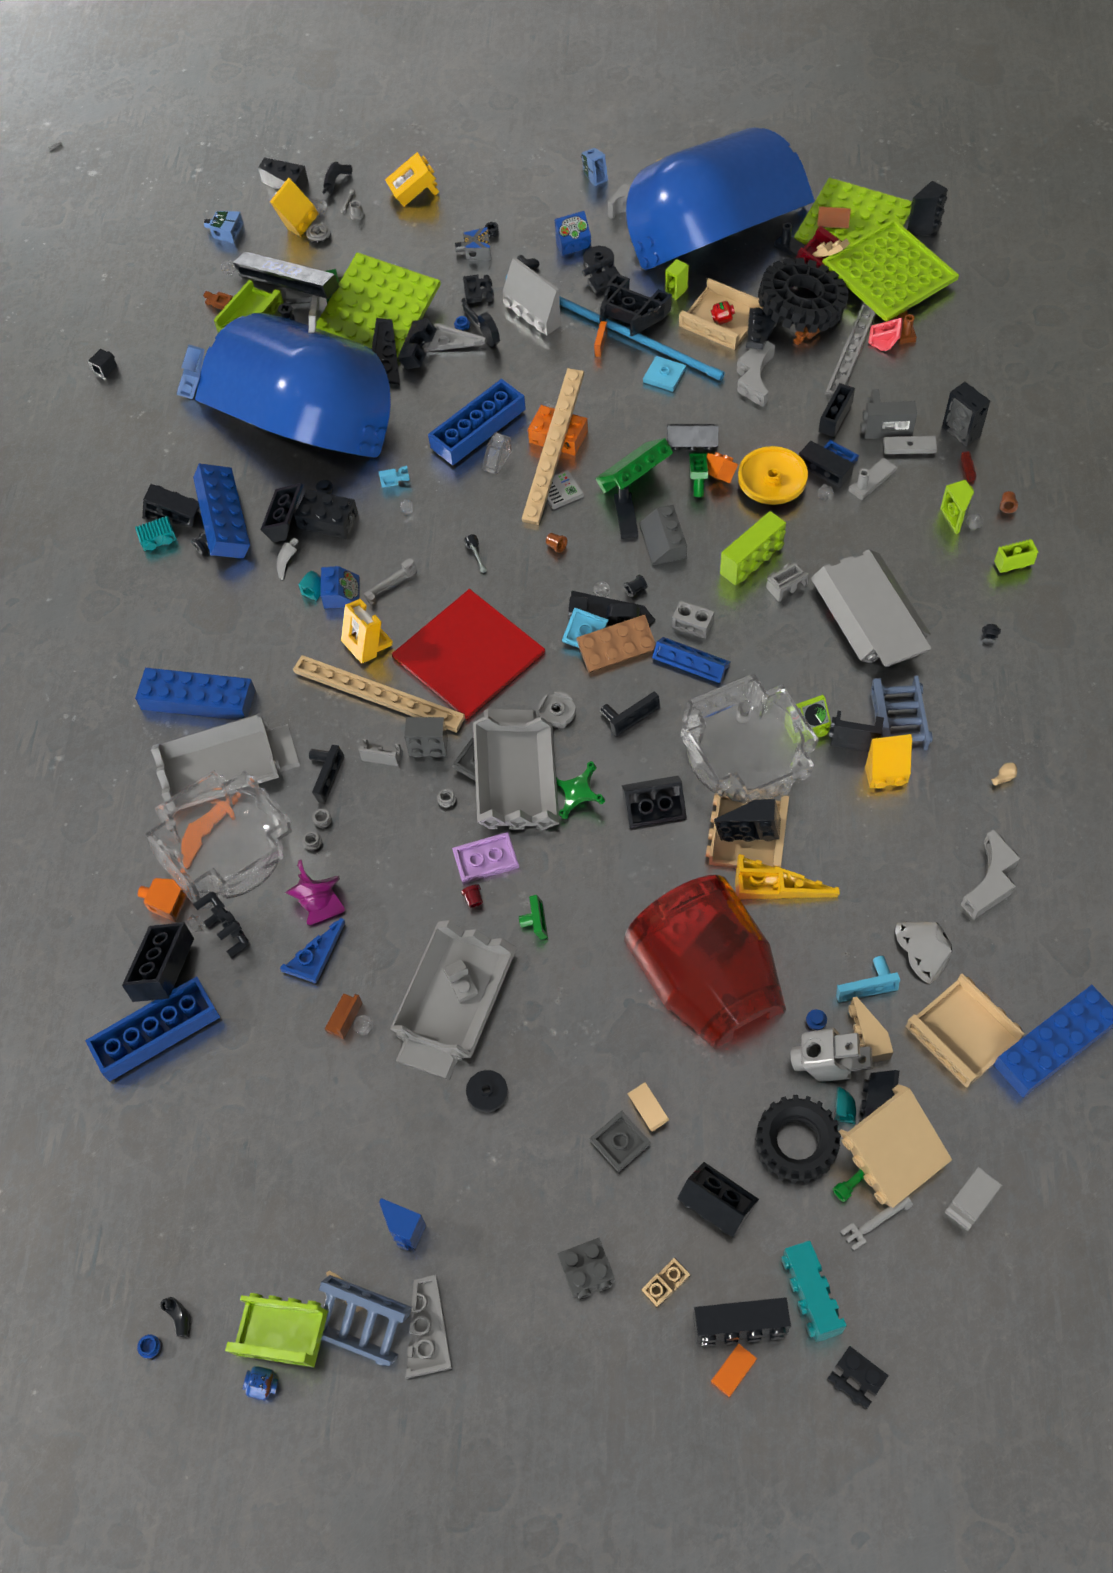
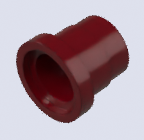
[461,884,483,908]

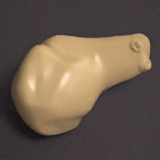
[991,763,1017,785]

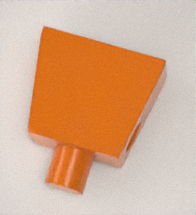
[138,878,190,922]

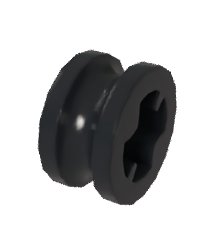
[485,222,499,237]

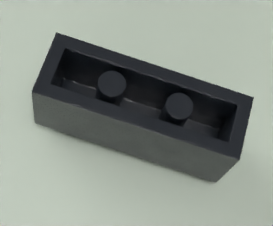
[818,383,855,437]
[799,440,854,488]

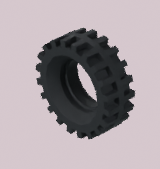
[755,1095,841,1184]

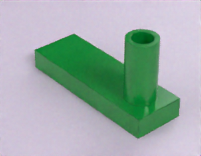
[689,453,708,497]

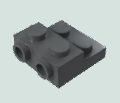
[557,1238,615,1299]

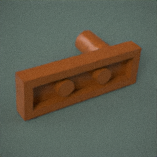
[891,310,917,344]

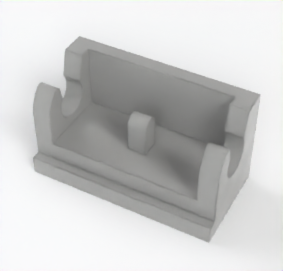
[359,738,403,766]

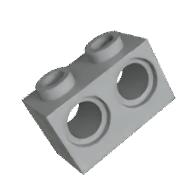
[672,601,714,639]

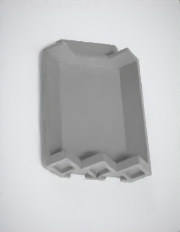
[811,550,932,667]
[473,709,559,830]
[151,713,300,811]
[390,920,517,1080]

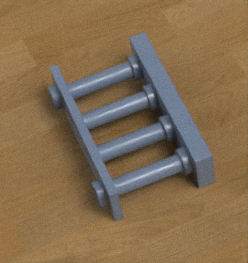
[871,676,933,750]
[319,1275,412,1366]

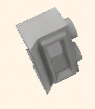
[766,562,809,601]

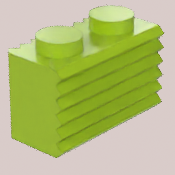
[665,259,689,300]
[994,539,1038,573]

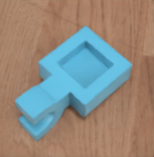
[379,466,410,488]

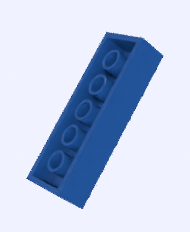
[428,379,526,465]
[193,463,250,559]
[135,667,256,720]
[85,976,220,1082]
[993,985,1113,1098]

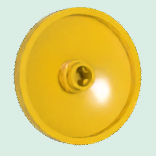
[738,446,808,505]

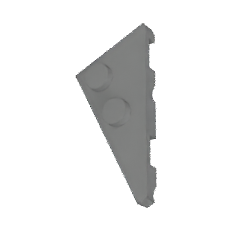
[422,323,487,352]

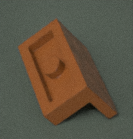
[817,207,851,228]
[325,993,363,1039]

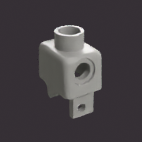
[791,1028,873,1081]

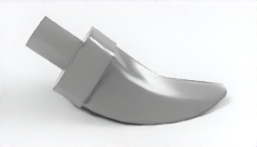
[277,537,299,580]

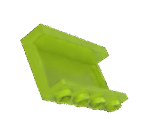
[214,280,284,332]
[225,1293,328,1367]

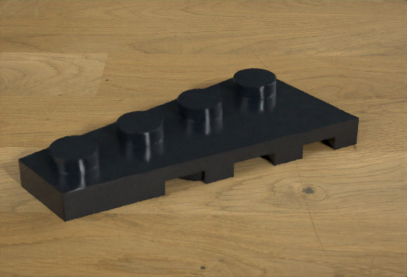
[746,307,777,350]
[372,318,400,385]

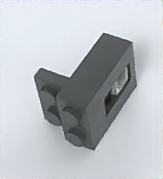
[861,389,917,439]

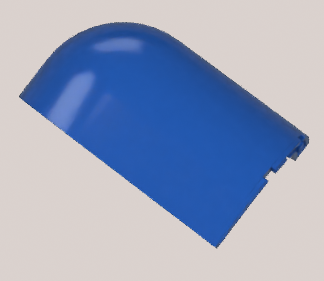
[626,127,815,270]
[195,313,391,458]

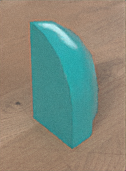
[298,571,321,601]
[834,1087,857,1124]

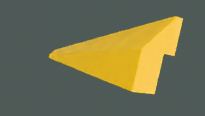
[735,854,840,900]

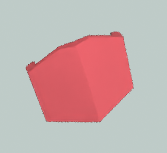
[868,318,903,351]

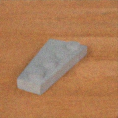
[406,1275,452,1379]

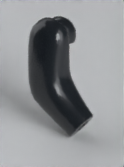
[160,1297,189,1337]

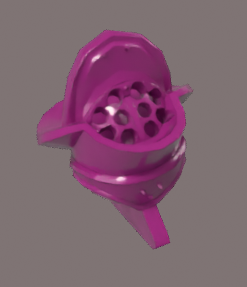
[285,859,345,925]

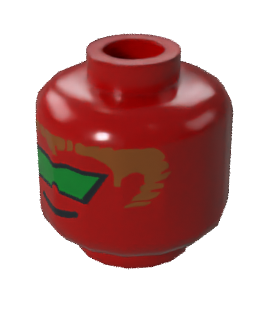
[711,301,735,325]

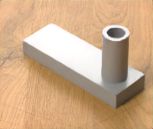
[849,458,897,500]

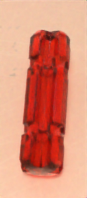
[961,451,977,482]

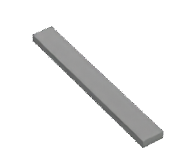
[308,295,319,333]
[825,302,876,398]

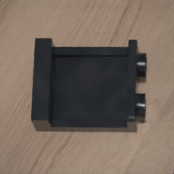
[829,711,884,752]

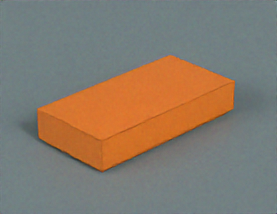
[594,321,607,357]
[711,1343,757,1398]

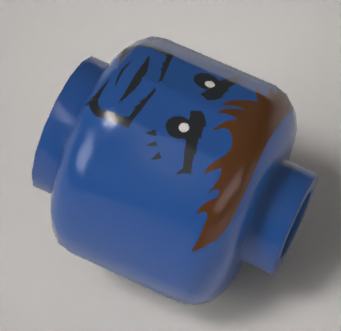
[242,1366,278,1400]

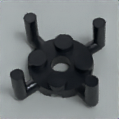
[193,891,249,957]

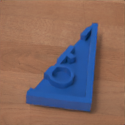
[280,918,345,984]

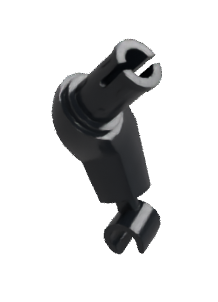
[322,162,352,197]

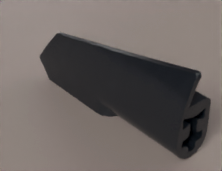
[568,591,655,626]

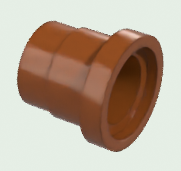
[1000,491,1018,513]
[546,533,568,553]

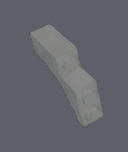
[737,341,775,407]
[961,830,1020,920]

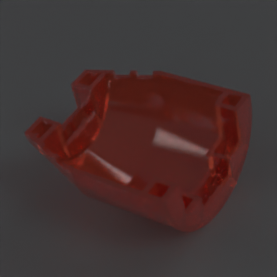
[624,875,786,1049]

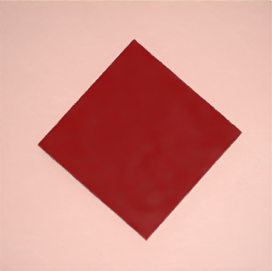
[391,588,545,720]

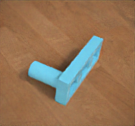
[836,956,900,1003]

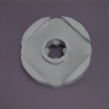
[538,692,576,728]

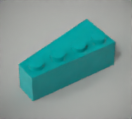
[781,1241,847,1343]

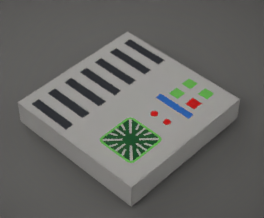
[547,470,583,510]

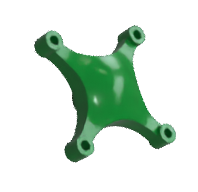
[556,761,605,819]

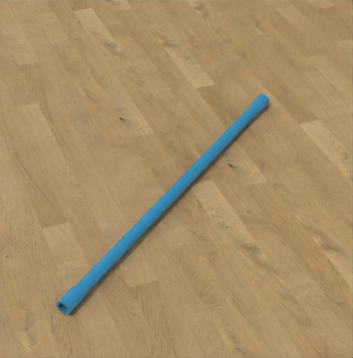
[506,274,725,381]

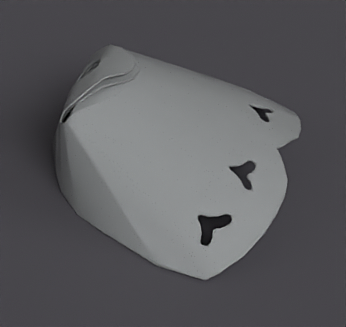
[895,922,953,984]

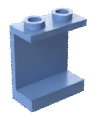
[176,344,205,399]

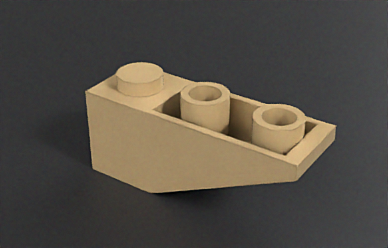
[848,997,893,1062]

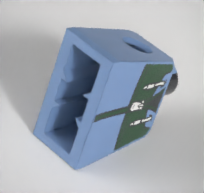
[581,148,608,186]
[204,211,244,243]

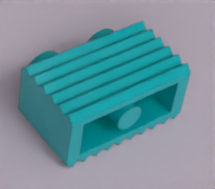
[135,516,177,551]

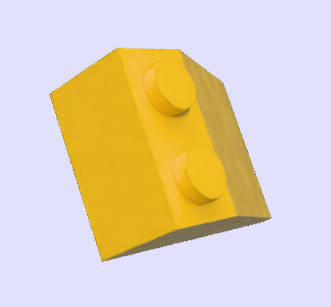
[270,178,319,237]
[865,734,912,788]

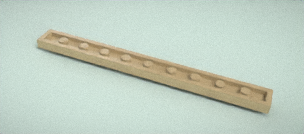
[522,368,584,525]
[293,655,465,733]

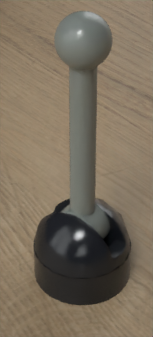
[464,534,487,573]

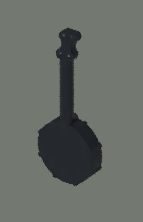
[461,297,500,347]

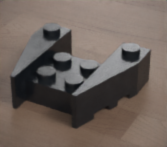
[599,273,672,337]

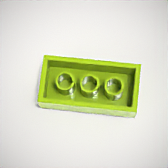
[720,511,786,586]

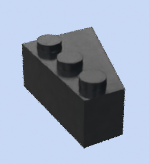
[258,158,308,191]
[142,484,200,527]

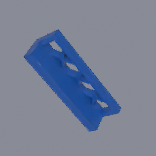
[652,637,731,683]

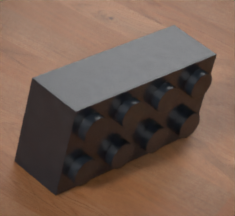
[122,922,194,1002]
[693,1297,791,1347]

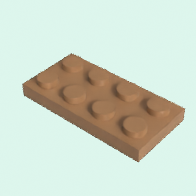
[576,615,656,673]

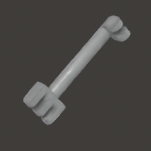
[364,558,417,606]
[841,1196,913,1251]

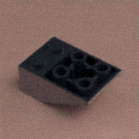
[714,799,781,842]

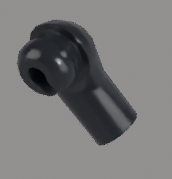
[517,255,540,269]

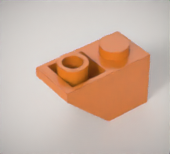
[707,452,738,484]

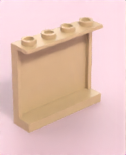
[679,278,764,350]
[706,787,789,869]
[906,974,1025,1088]
[839,1084,952,1208]

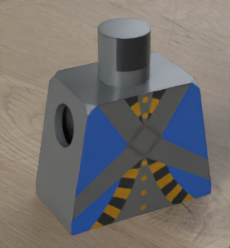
[455,227,491,260]

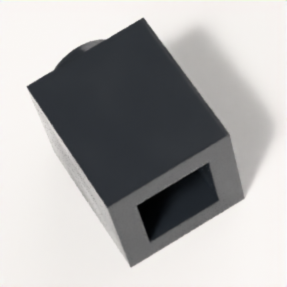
[88,348,117,378]

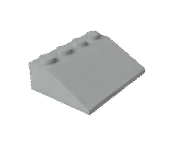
[503,257,561,335]

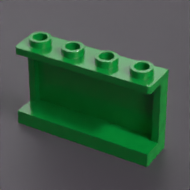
[595,438,673,493]

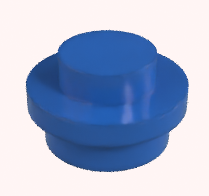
[454,316,470,331]
[806,1009,827,1030]
[137,1334,161,1359]

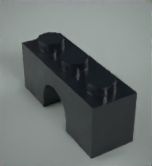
[397,318,437,370]

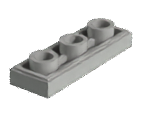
[883,436,937,454]

